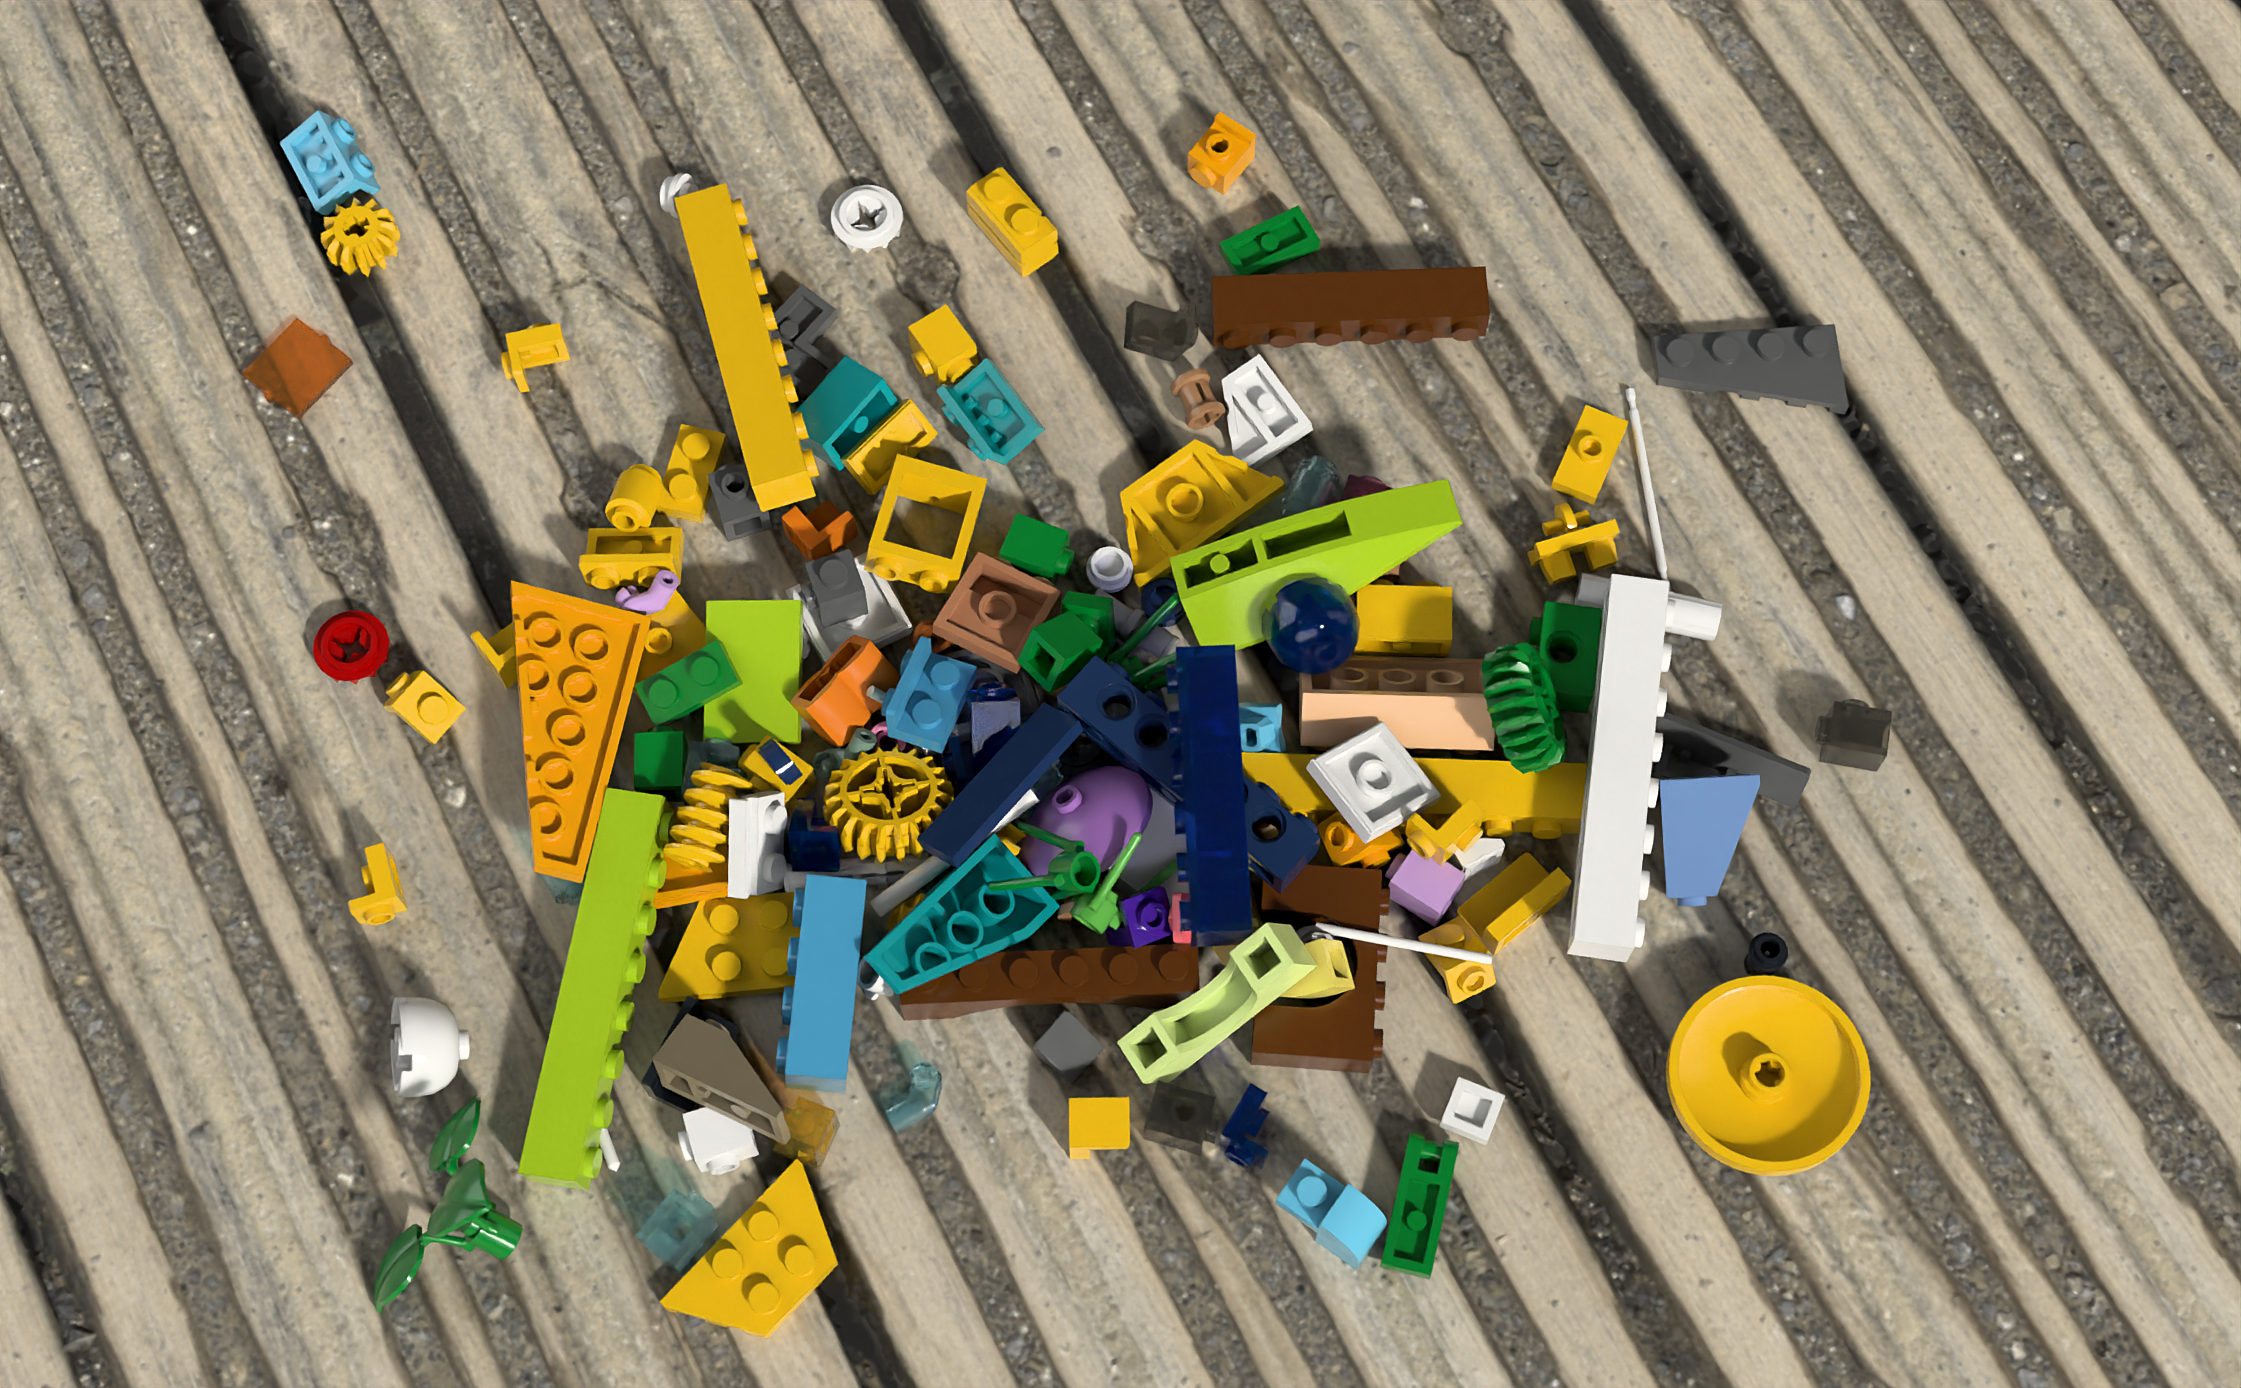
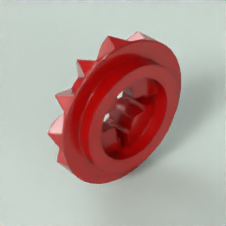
[313,611,391,685]

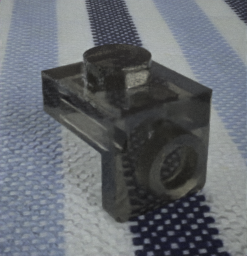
[1124,300,1199,362]

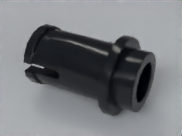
[1744,932,1788,976]

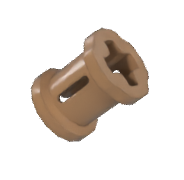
[1170,368,1226,430]

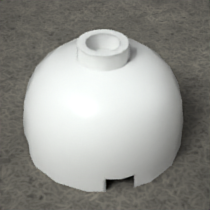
[391,997,469,1098]

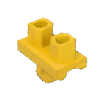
[1527,502,1620,586]

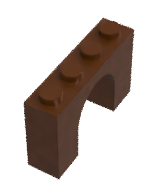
[1250,865,1390,1073]

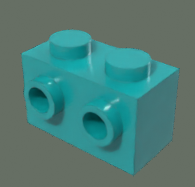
[795,356,899,471]

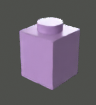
[1385,849,1466,927]

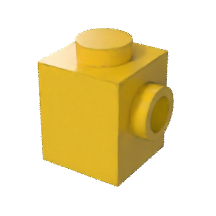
[907,304,978,387]

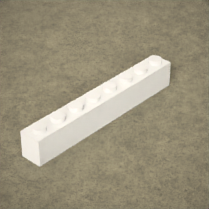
[1567,574,1676,962]

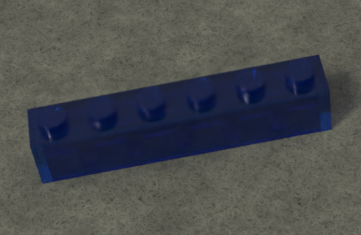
[1166,644,1253,947]

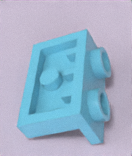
[280,110,381,216]

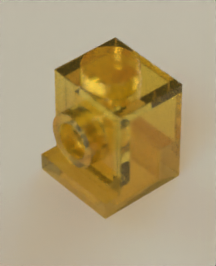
[773,1096,840,1170]

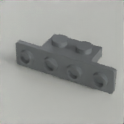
[1651,712,1811,807]

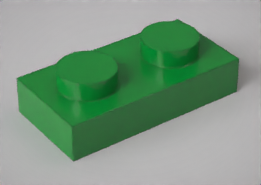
[1219,205,1320,276]
[634,640,743,727]

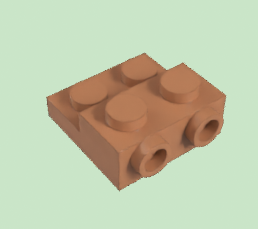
[933,551,1062,674]

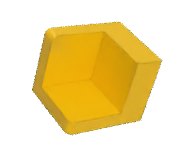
[470,622,517,689]
[1069,1097,1130,1159]

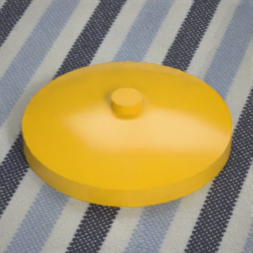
[1666,975,1871,1176]

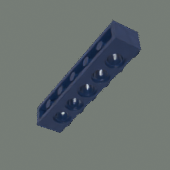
[1057,655,1321,894]

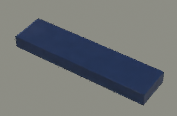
[918,702,1083,868]

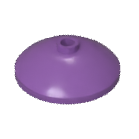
[1020,766,1153,876]

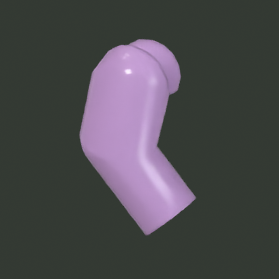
[615,570,679,615]

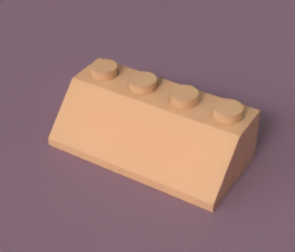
[1299,654,1495,755]

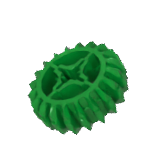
[1481,642,1568,774]

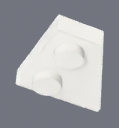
[1222,354,1313,470]

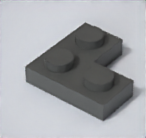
[770,284,838,401]

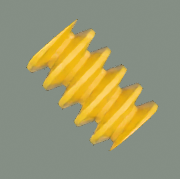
[662,762,754,873]

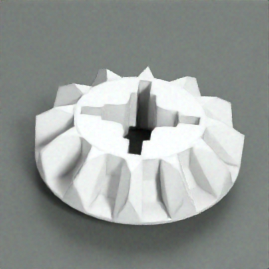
[831,185,903,253]

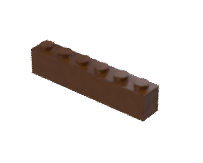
[1210,266,1490,350]

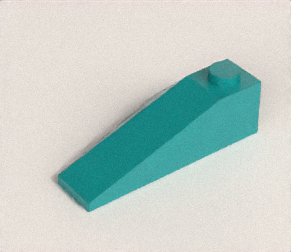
[863,833,1060,995]

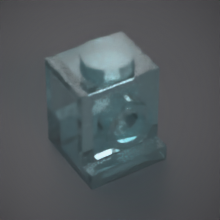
[635,1187,718,1276]

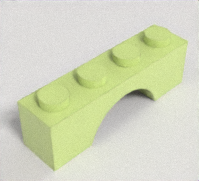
[1117,923,1318,1083]

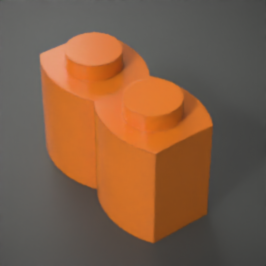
[790,635,901,748]

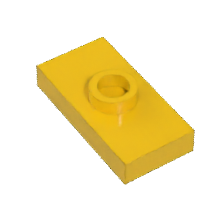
[840,399,938,495]
[1551,405,1629,505]

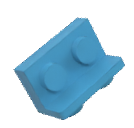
[881,636,977,754]

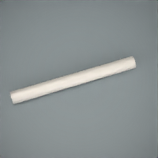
[870,789,1039,917]

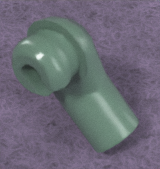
[811,728,877,779]

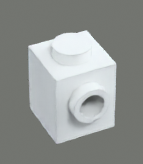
[678,1107,759,1175]

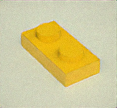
[656,424,728,523]

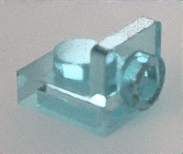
[680,738,742,806]

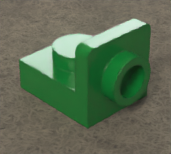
[1062,591,1117,663]

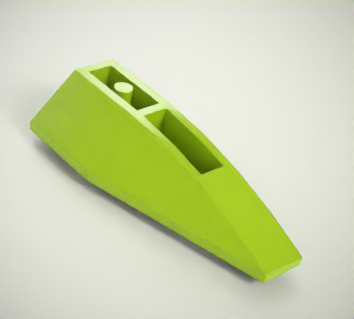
[1169,479,1463,661]

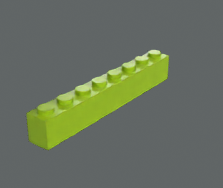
[517,788,677,1191]

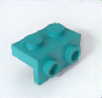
[936,358,1045,465]

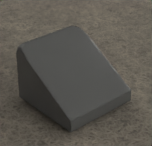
[1034,1010,1104,1085]

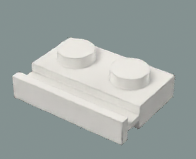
[728,790,787,899]

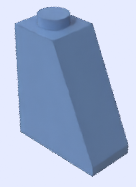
[1659,773,1760,906]

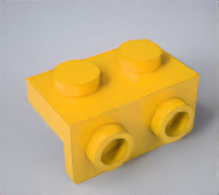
[579,527,685,590]

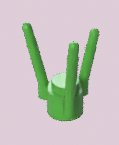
[1070,832,1184,935]

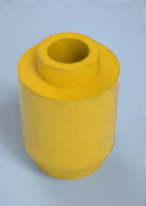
[605,464,663,532]

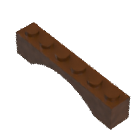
[900,943,1200,1021]

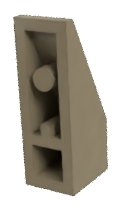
[652,1014,791,1145]

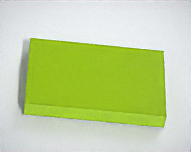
[703,600,804,745]

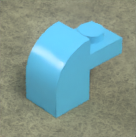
[1275,1159,1387,1270]

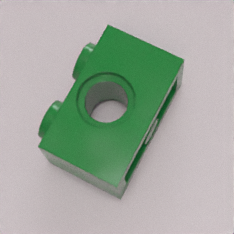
[1528,601,1602,714]

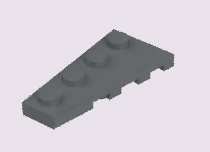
[1651,324,1848,414]

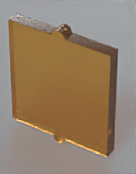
[242,318,354,420]

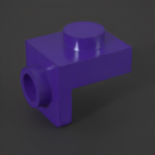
[1105,886,1173,948]

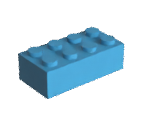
[776,874,867,1094]

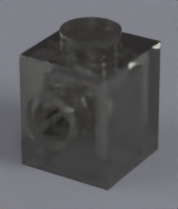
[1814,699,1892,772]
[1144,1080,1222,1156]

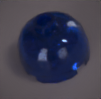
[1262,576,1360,675]

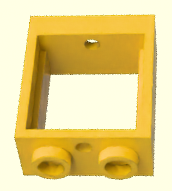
[864,454,988,594]

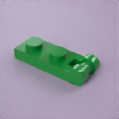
[1380,1131,1459,1279]

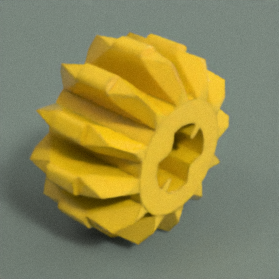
[321,197,401,277]

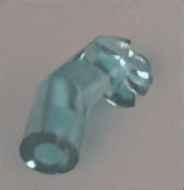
[885,1062,943,1133]

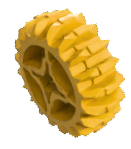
[823,744,954,864]

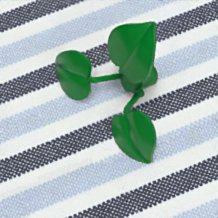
[374,1095,523,1314]

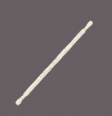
[1625,388,1671,591]

